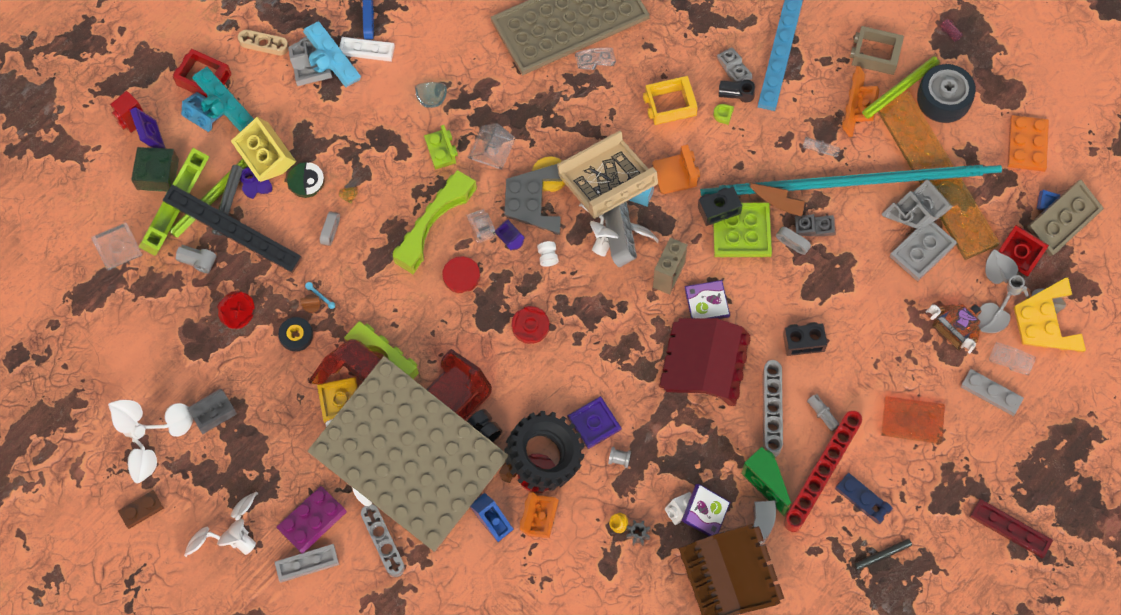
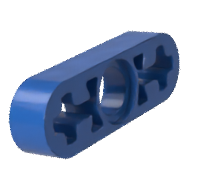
[363,0,374,40]

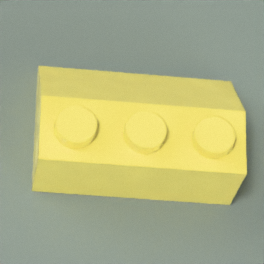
[231,117,296,182]

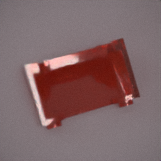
[426,349,492,421]

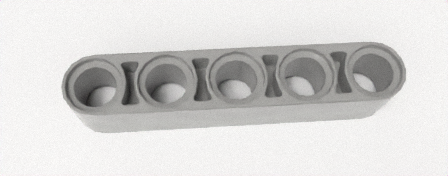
[604,202,637,267]
[762,360,783,457]

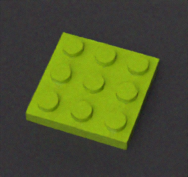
[713,203,772,257]

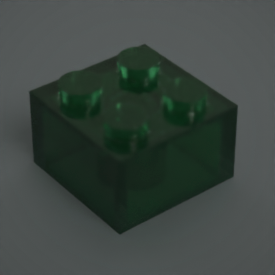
[131,147,179,192]

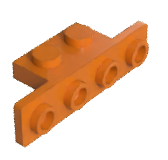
[842,66,880,137]

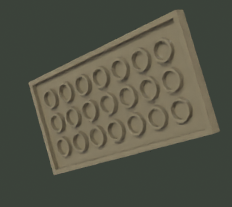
[491,0,650,76]

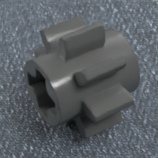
[626,520,650,546]

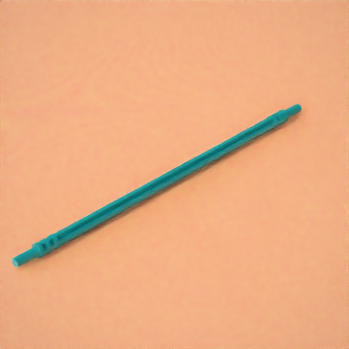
[700,165,1002,196]

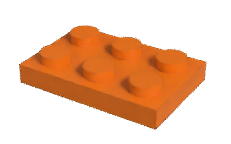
[1007,115,1049,172]

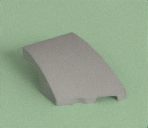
[288,37,332,86]
[881,179,953,229]

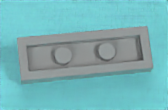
[961,369,1024,416]
[275,544,340,583]

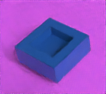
[1037,190,1060,211]

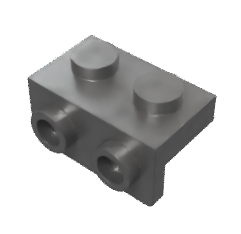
[188,389,237,434]

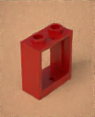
[172,48,232,97]

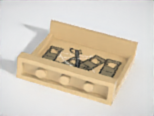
[557,131,658,219]

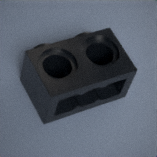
[783,322,827,356]

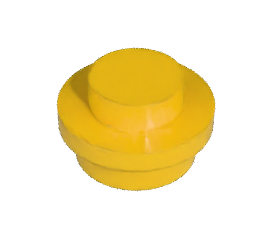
[609,513,628,533]

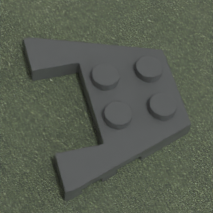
[504,163,562,235]

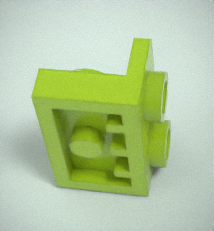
[424,125,458,170]

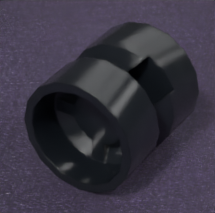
[467,409,502,442]

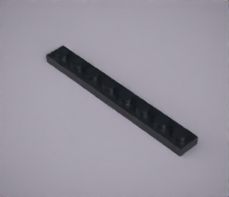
[163,184,302,274]

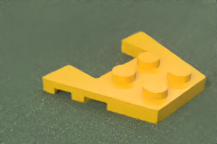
[1013,278,1086,352]

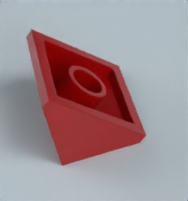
[998,225,1049,277]

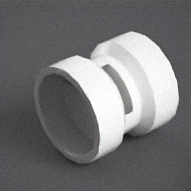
[537,241,559,267]

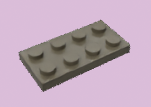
[1027,180,1104,256]

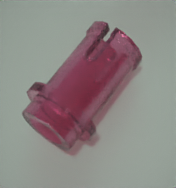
[940,19,963,42]

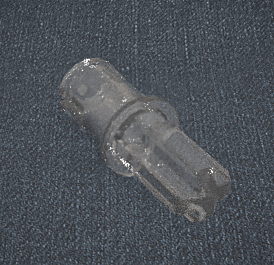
[803,136,840,157]

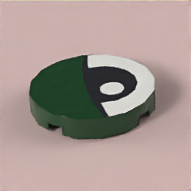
[287,162,325,198]

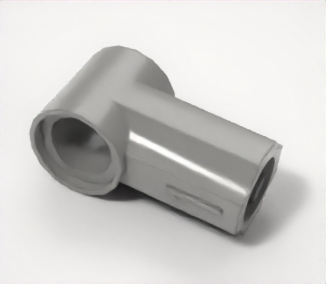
[176,245,217,273]

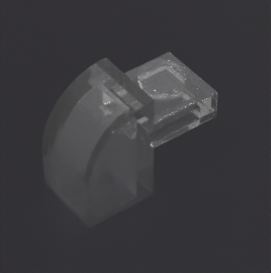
[466,209,496,244]

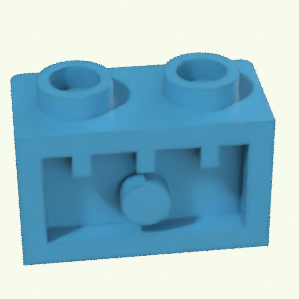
[181,92,223,132]

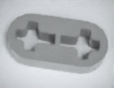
[320,211,340,246]
[776,227,811,255]

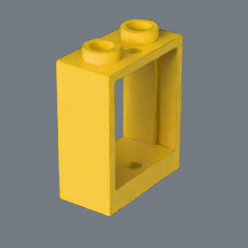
[643,76,698,125]

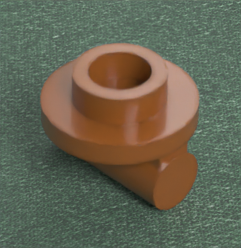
[300,294,321,313]

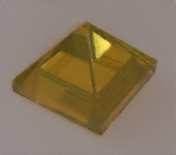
[339,186,358,204]

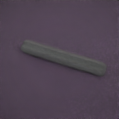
[212,165,243,236]

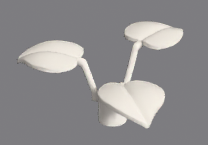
[579,203,659,256]
[108,400,193,483]
[184,491,258,557]

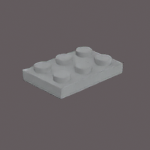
[889,222,957,282]

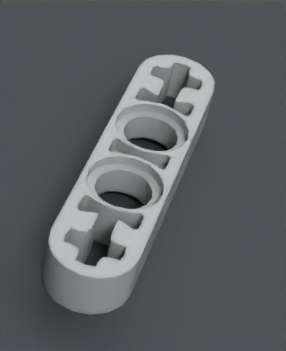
[361,504,405,577]

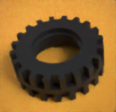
[504,411,585,492]

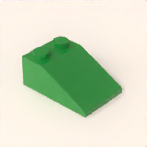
[741,447,791,516]

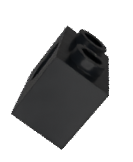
[698,187,742,226]

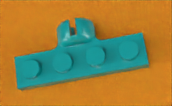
[192,67,254,132]

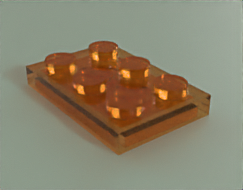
[881,396,945,444]

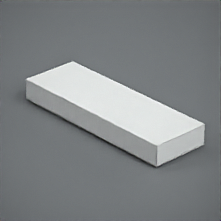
[339,37,395,62]

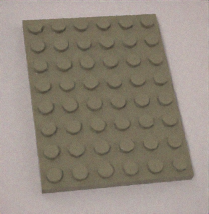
[307,356,508,552]

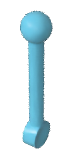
[305,282,335,309]

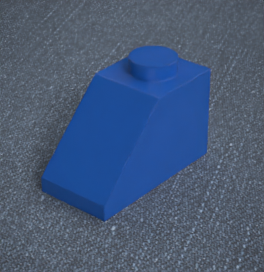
[470,493,514,542]

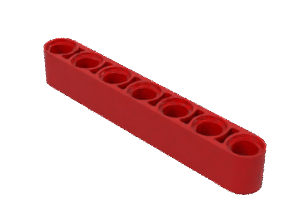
[784,411,862,532]

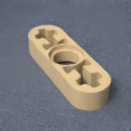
[238,30,289,56]

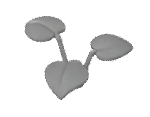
[977,249,1066,333]

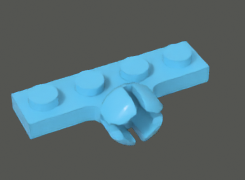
[303,21,361,87]

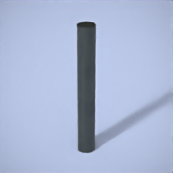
[854,538,912,571]

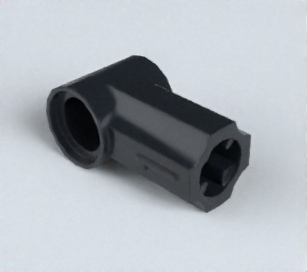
[719,80,755,103]

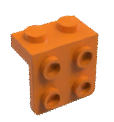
[652,144,700,194]

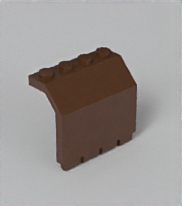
[678,523,784,615]

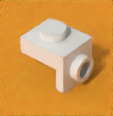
[665,492,692,525]

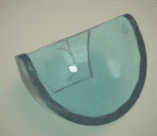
[415,82,447,108]

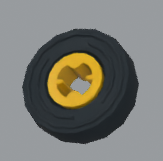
[278,317,313,351]

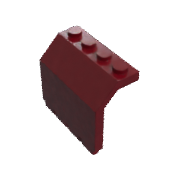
[659,318,751,406]

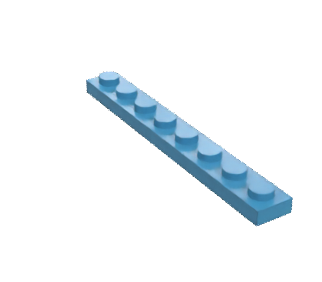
[758,0,803,111]

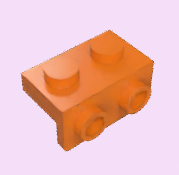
[520,492,559,538]

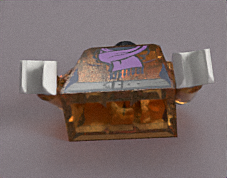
[925,303,982,354]

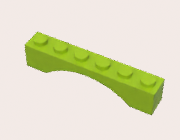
[138,148,209,256]
[393,170,477,274]

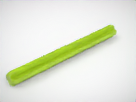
[862,56,940,119]
[170,158,249,238]

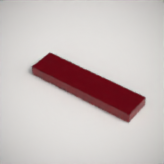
[969,499,1053,559]

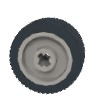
[917,64,976,123]

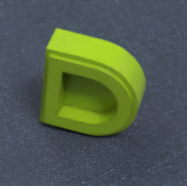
[713,104,734,125]

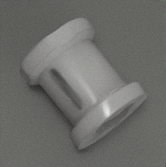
[608,447,631,468]

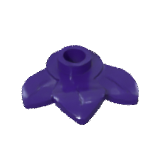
[240,167,273,199]

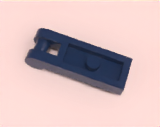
[835,473,893,524]

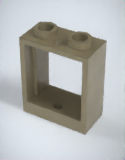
[850,26,904,75]
[653,238,688,295]

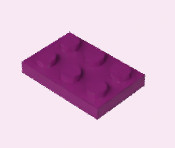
[276,486,347,554]

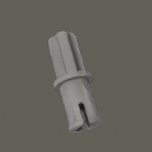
[807,394,839,431]

